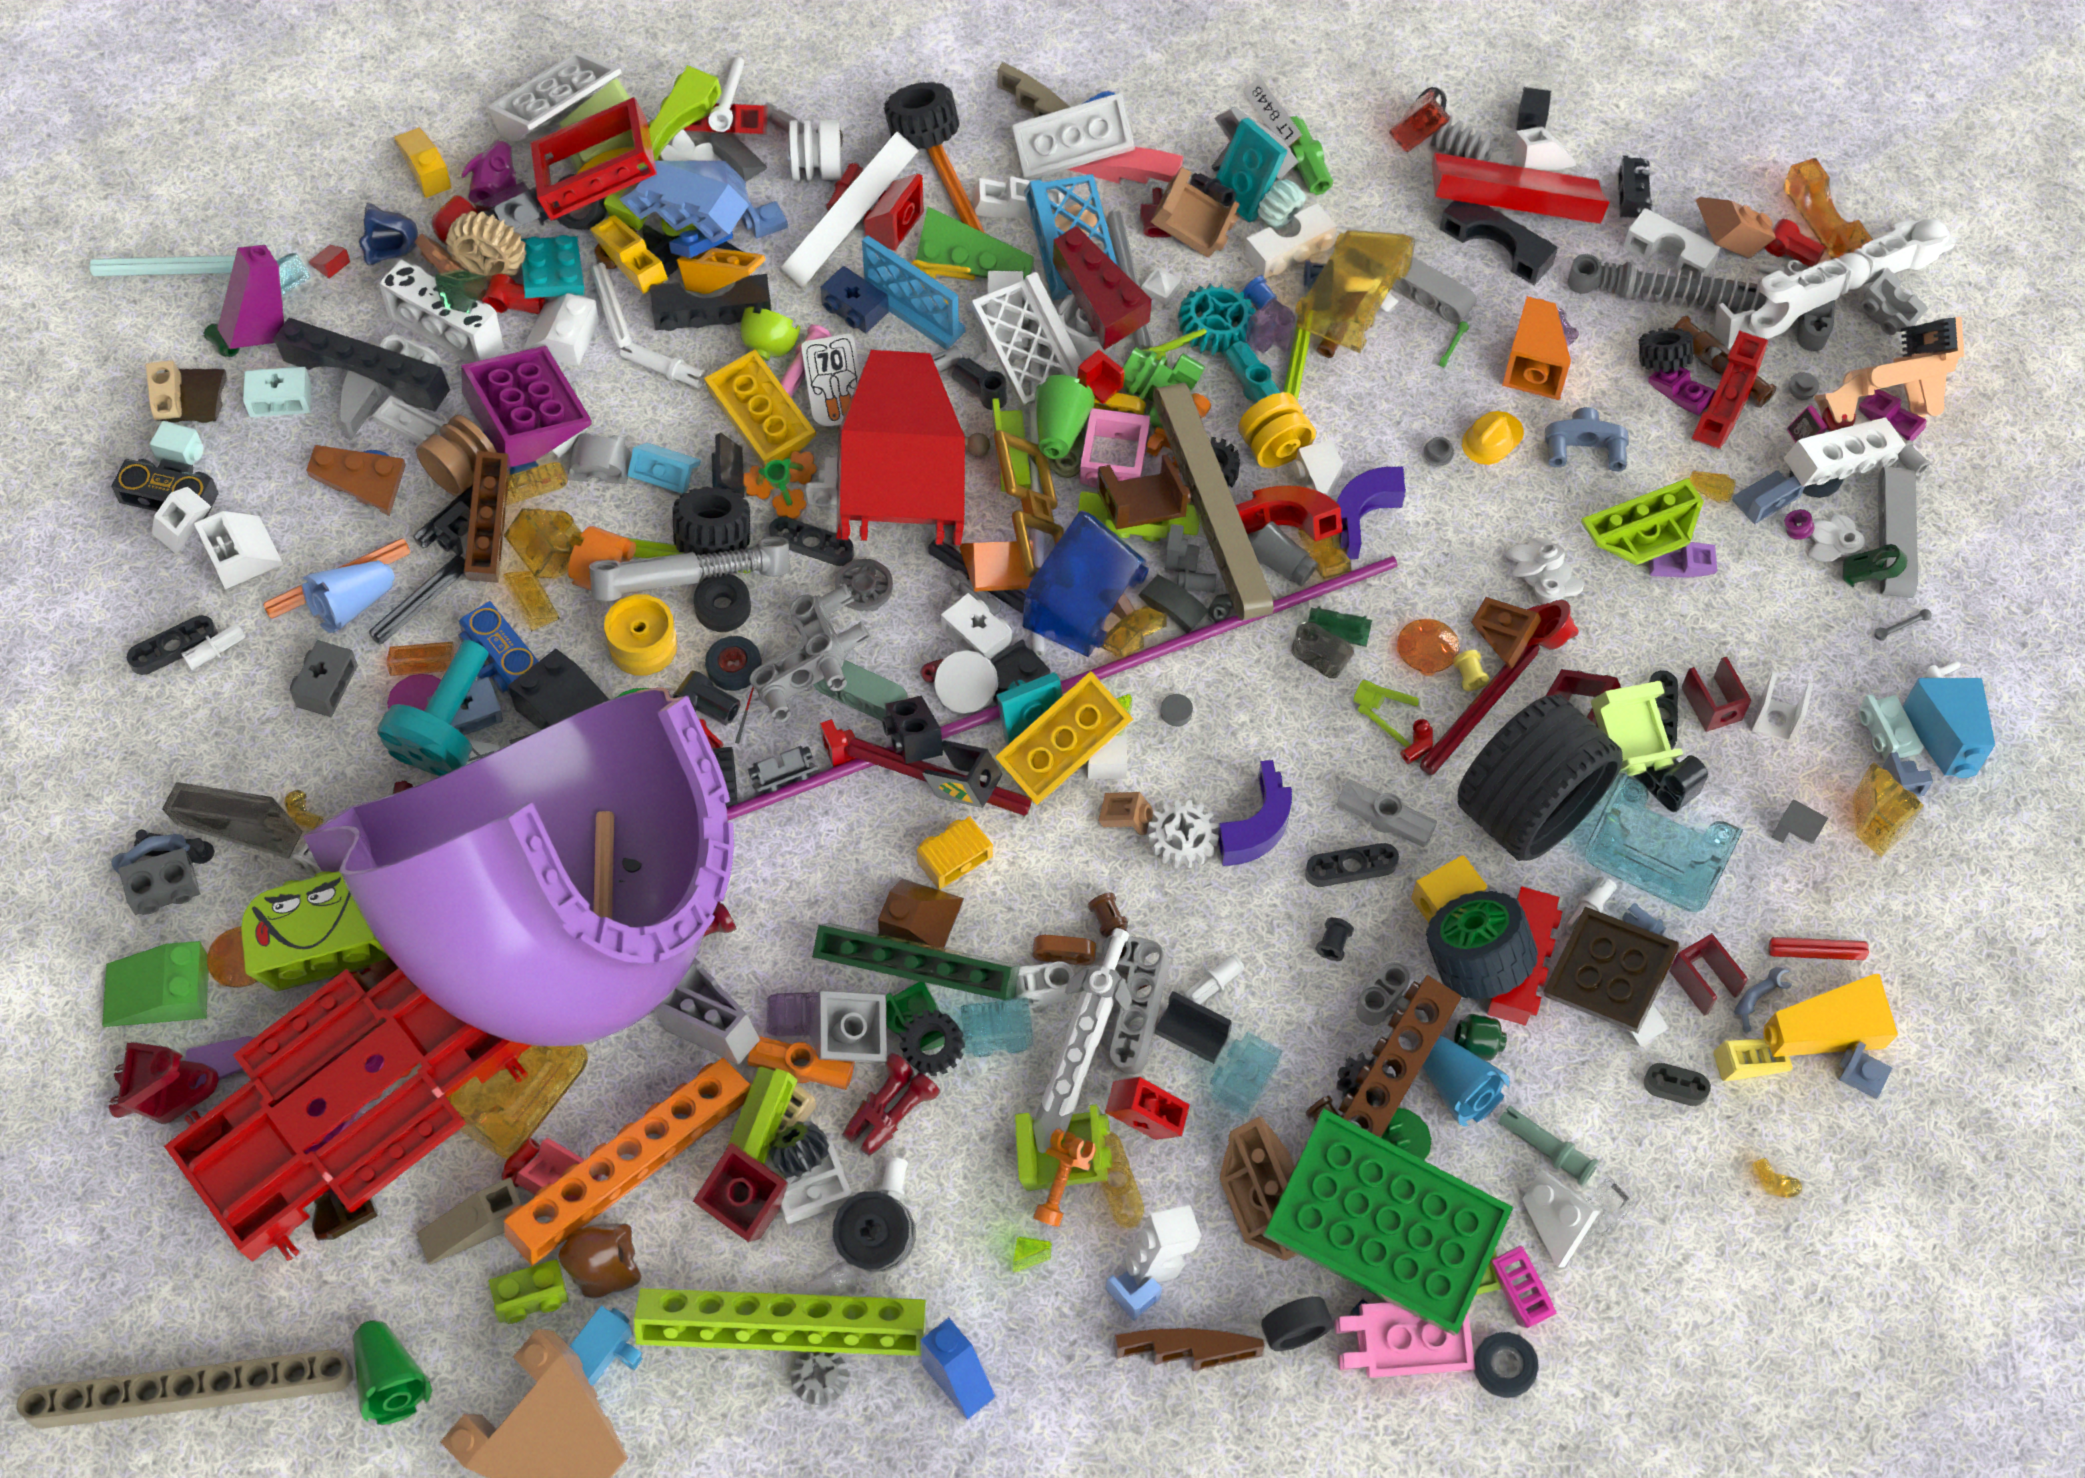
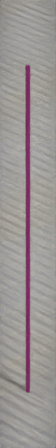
[726,556,1398,821]

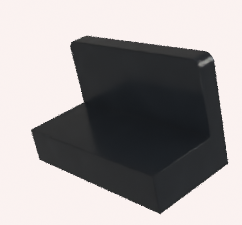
[711,432,745,498]
[1154,991,1232,1064]

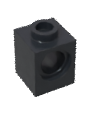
[1516,87,1551,131]

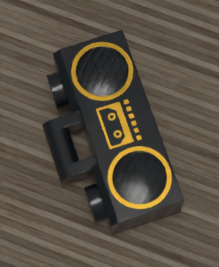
[111,458,219,519]

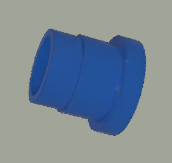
[1242,275,1277,312]

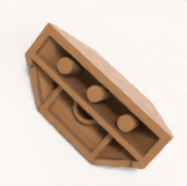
[1219,1116,1298,1261]

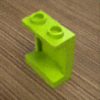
[1015,1104,1112,1191]

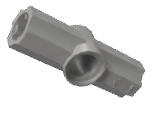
[1337,779,1437,847]

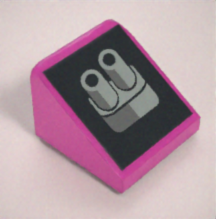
[1787,405,1827,443]

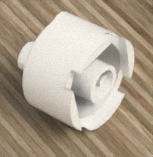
[1059,294,1115,360]

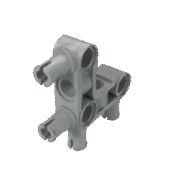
[750,583,871,723]

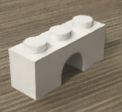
[1244,203,1337,278]
[1623,208,1721,280]
[1125,1205,1202,1287]

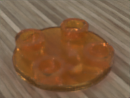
[1396,619,1460,676]
[207,926,258,988]

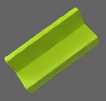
[992,398,1031,492]
[726,1066,798,1164]

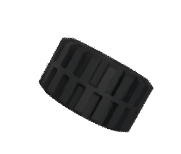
[884,82,960,150]
[672,486,750,558]

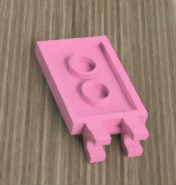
[1334,1302,1475,1379]

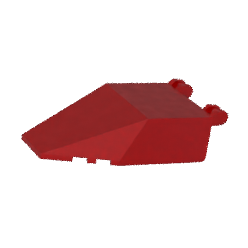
[836,350,965,545]

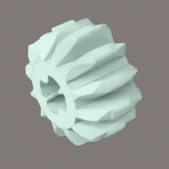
[1258,179,1306,230]

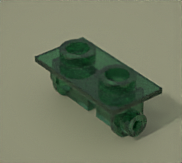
[1305,606,1372,647]

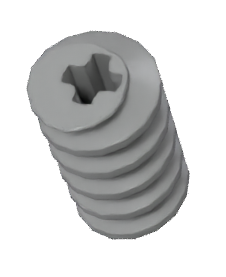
[1430,115,1493,161]

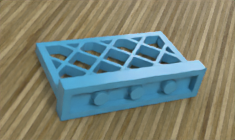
[1024,174,1118,301]
[862,235,965,350]

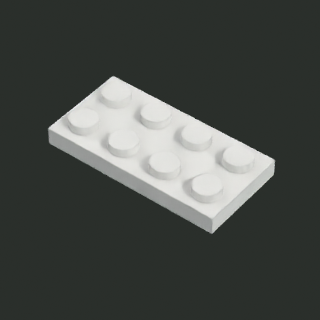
[1012,93,1135,180]

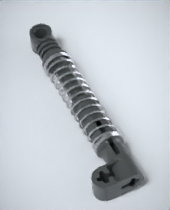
[1567,254,1835,351]

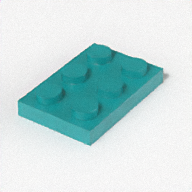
[1215,117,1288,223]
[520,235,585,298]

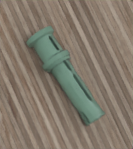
[1498,1105,1600,1187]

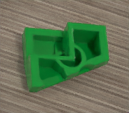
[886,981,945,1051]

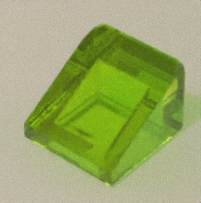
[1013,1236,1052,1272]

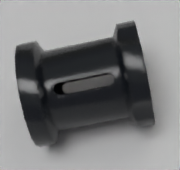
[1315,917,1354,961]

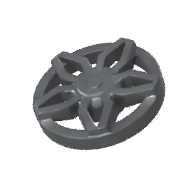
[835,559,893,611]

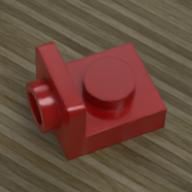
[820,719,856,767]

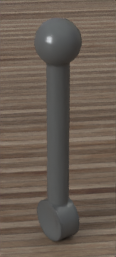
[1874,609,1932,641]

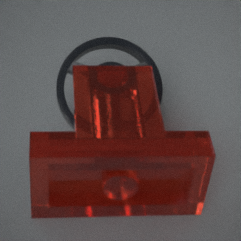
[1389,87,1451,153]

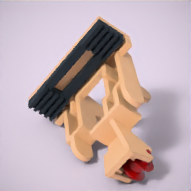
[1814,317,1964,432]

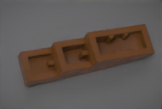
[1113,1328,1265,1371]

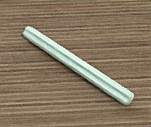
[89,255,235,276]

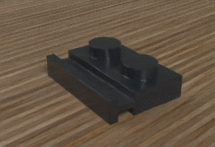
[990,639,1050,705]

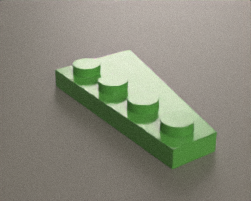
[915,207,1035,280]

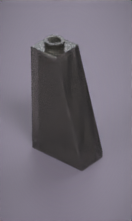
[162,782,303,859]

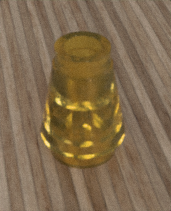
[1689,470,1736,503]

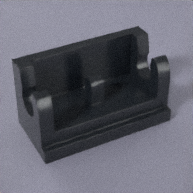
[1617,155,1652,218]

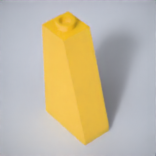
[1763,974,1898,1057]

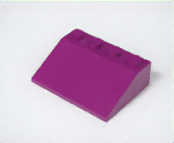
[461,346,592,467]

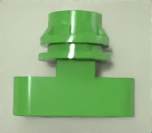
[1122,347,1205,430]

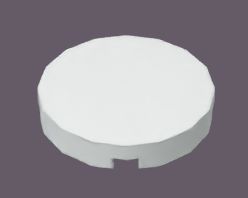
[934,650,998,714]

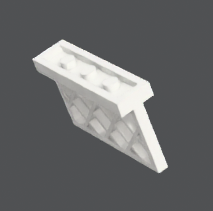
[971,272,1082,407]

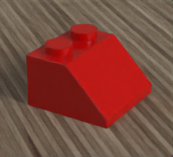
[863,173,924,251]

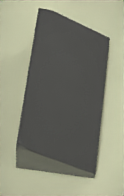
[709,133,767,182]

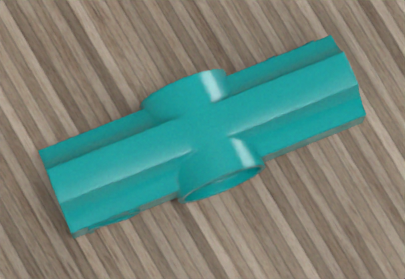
[1225,341,1281,403]

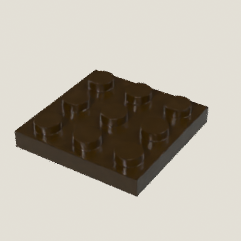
[1543,907,1679,1034]

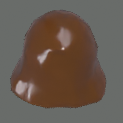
[558,1223,641,1299]

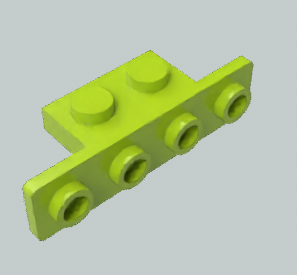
[1077,491,1200,542]

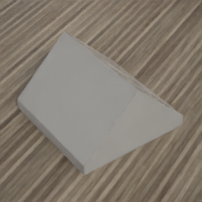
[809,991,887,1063]

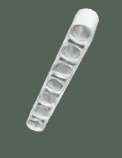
[780,132,918,288]

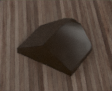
[312,1188,378,1241]

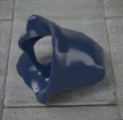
[358,202,418,266]

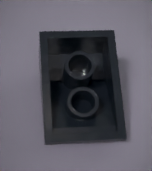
[508,648,610,730]

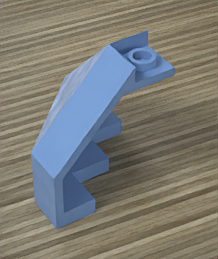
[619,161,749,243]

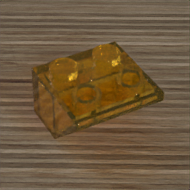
[503,508,585,579]
[1853,762,1924,857]

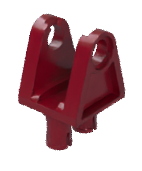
[109,1042,219,1124]

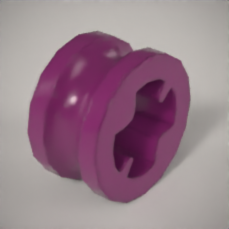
[1784,509,1815,540]

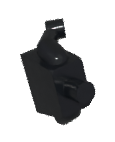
[474,181,556,230]

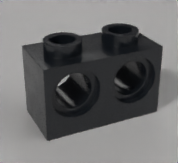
[882,695,943,764]

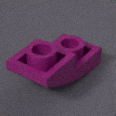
[1648,367,1715,416]

